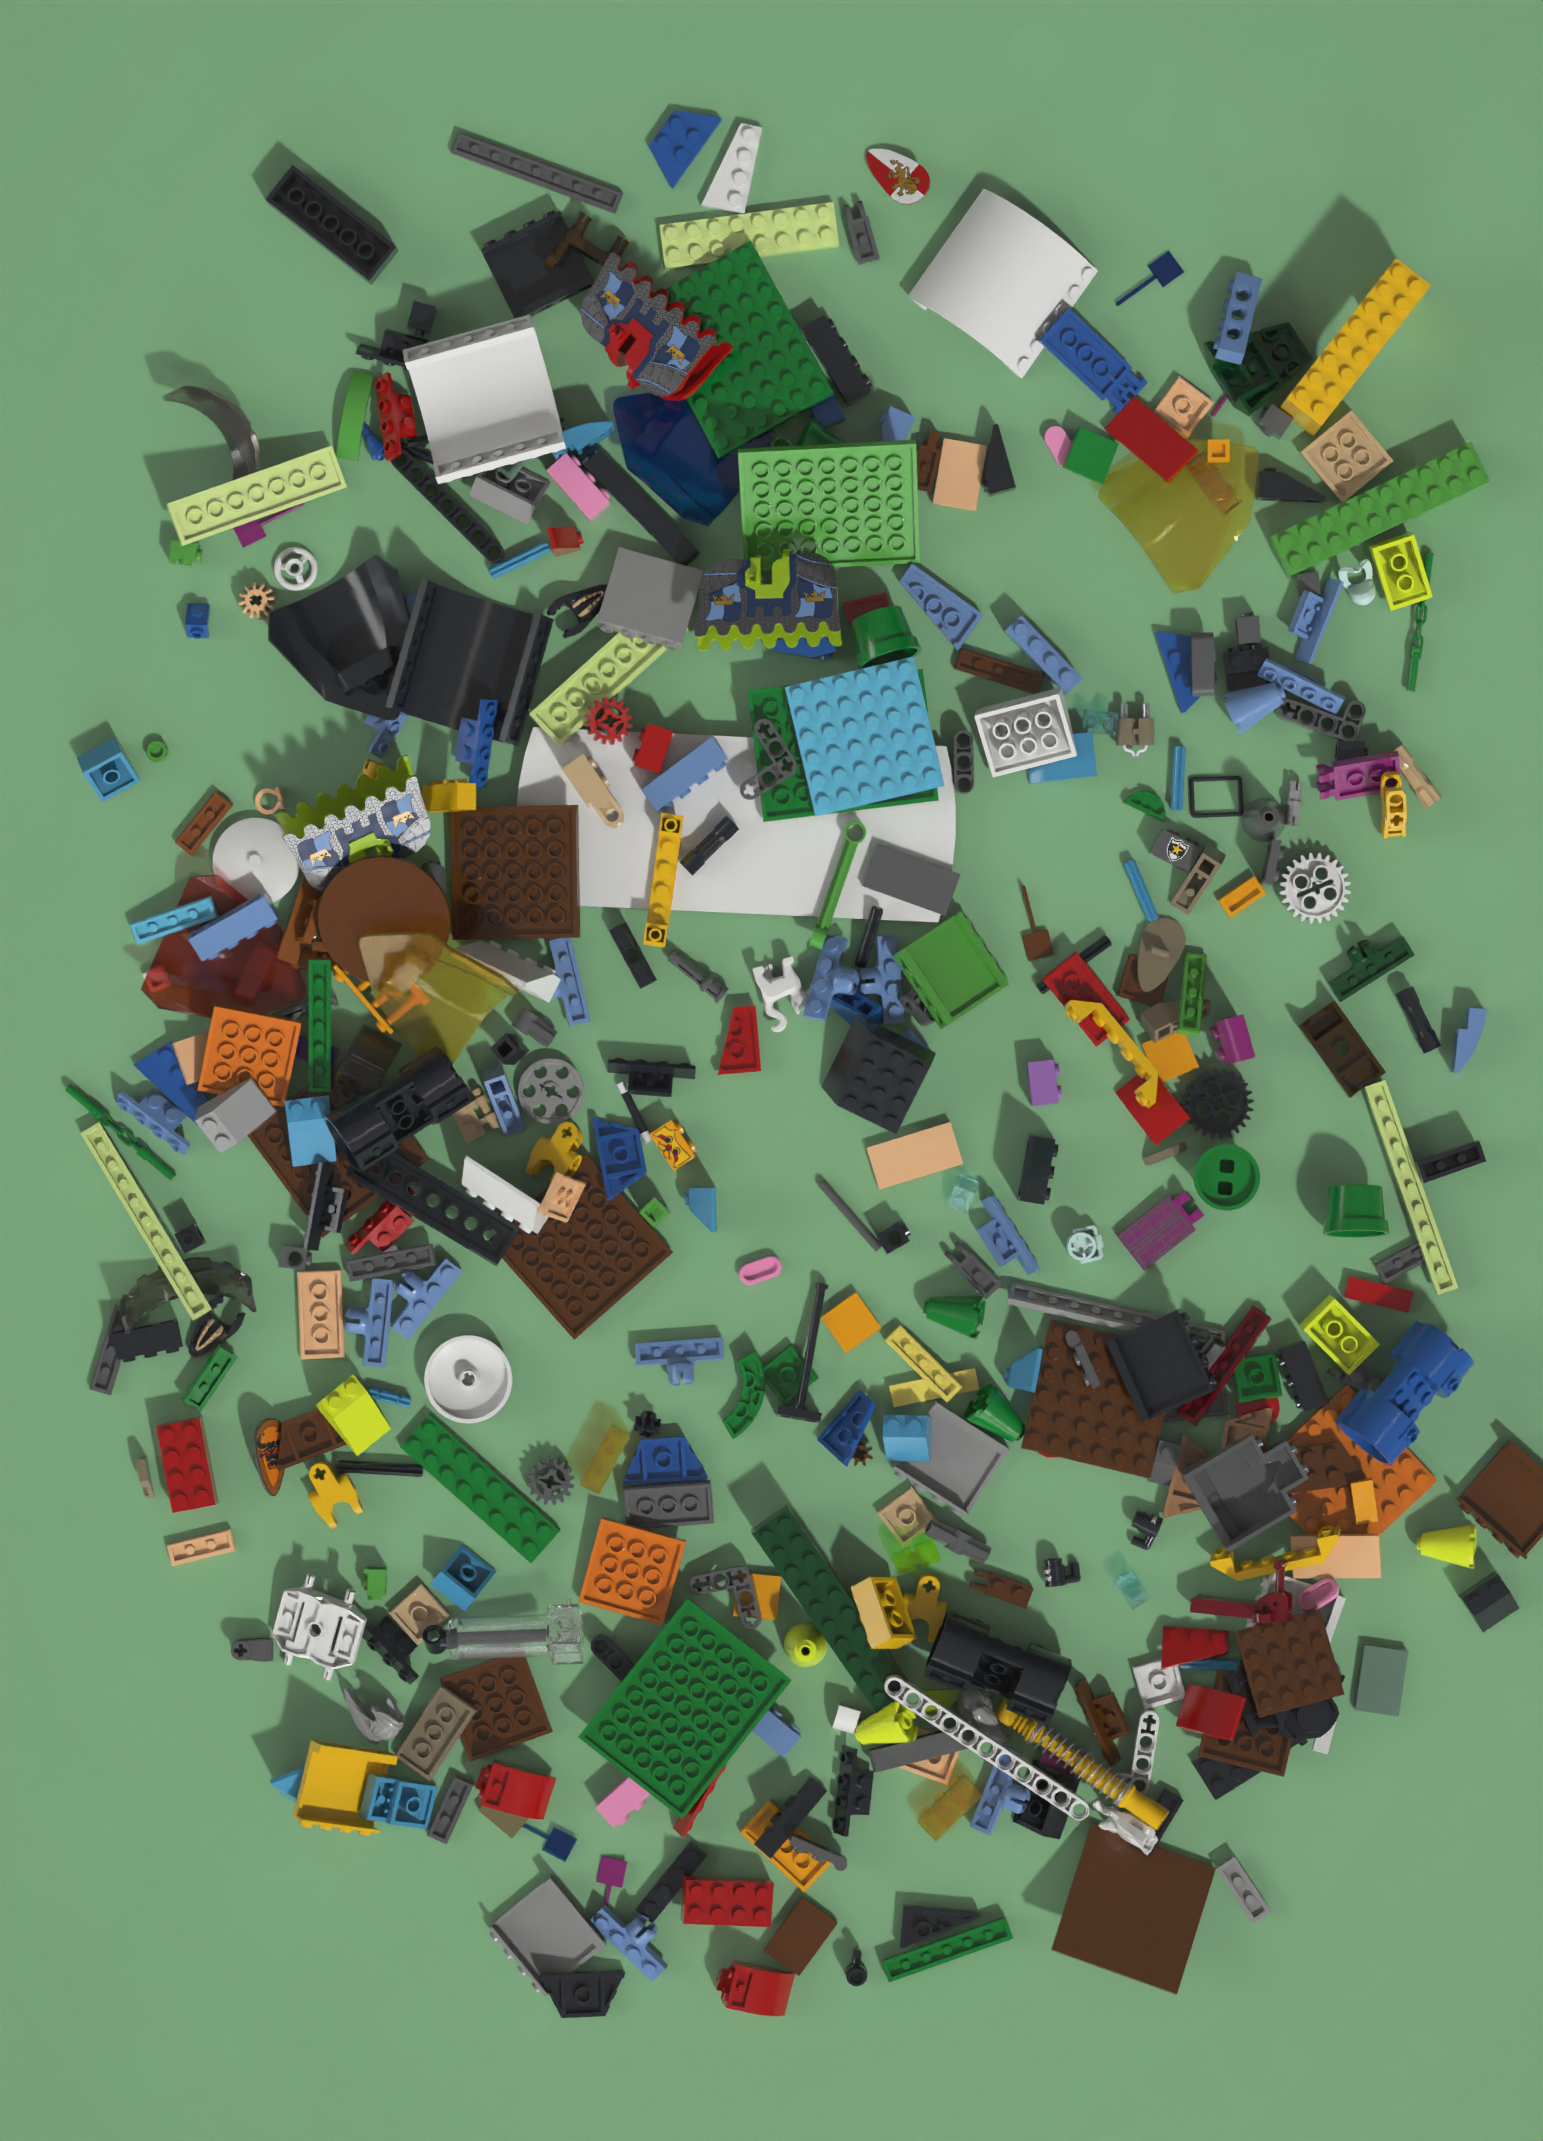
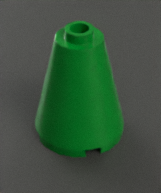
[923,1295,986,1339]
[964,1384,1025,1442]

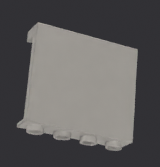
[597,547,704,651]
[893,1401,1010,1517]
[489,1875,607,1996]

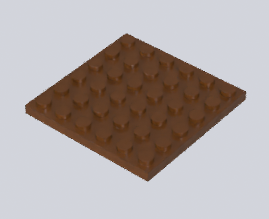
[450,805,580,940]
[247,1053,429,1238]
[488,1154,673,1340]
[1021,1319,1165,1479]

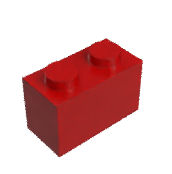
[632,724,674,775]

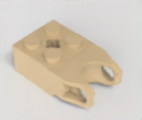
[562,754,624,828]

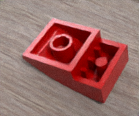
[1115,1074,1191,1146]
[1175,1684,1246,1741]

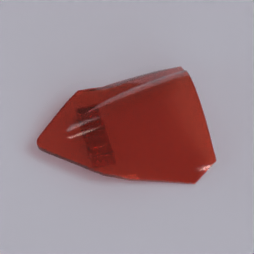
[141,874,306,1018]

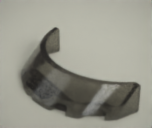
[162,386,260,480]
[120,1257,257,1334]

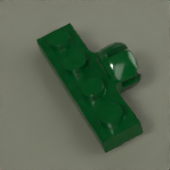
[1328,936,1415,1002]

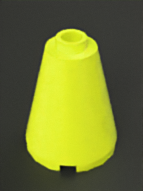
[1417,1524,1476,1569]
[784,1623,827,1667]
[855,1700,918,1745]

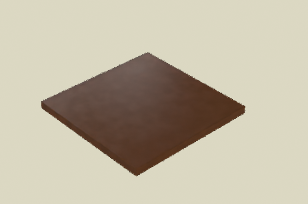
[1051,1824,1216,1995]

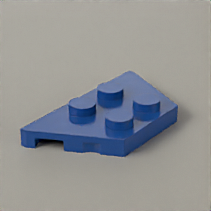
[649,110,722,189]
[1155,632,1217,714]
[592,1117,647,1201]
[623,1436,708,1485]

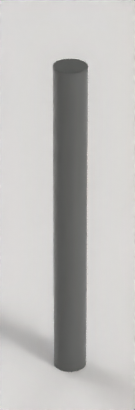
[818,1180,882,1252]

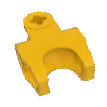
[1380,771,1407,839]
[525,1122,583,1185]
[308,1461,364,1529]
[903,1573,947,1643]

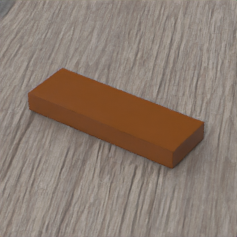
[175,791,233,856]

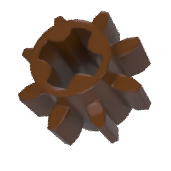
[851,1440,873,1466]

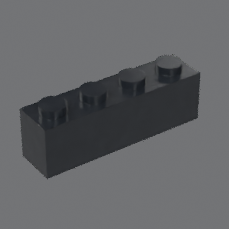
[802,315,872,406]

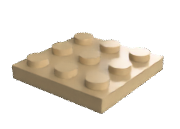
[1300,410,1393,503]

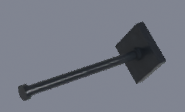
[776,1283,828,1424]

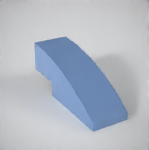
[1451,1008,1487,1073]

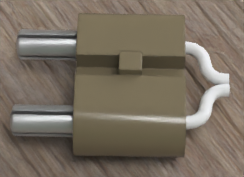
[1116,703,1154,756]

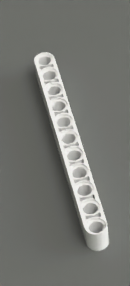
[884,1675,1089,1820]

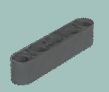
[868,1723,974,1772]

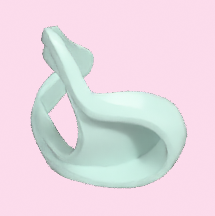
[1338,559,1376,605]

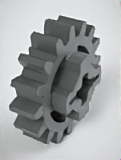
[527,1457,575,1505]

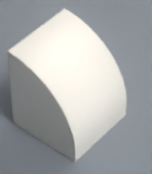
[832,1703,861,1734]

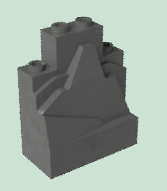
[1179,1433,1309,1552]

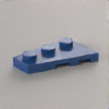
[817,1390,877,1467]

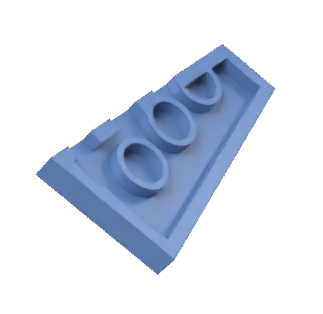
[899,564,983,651]

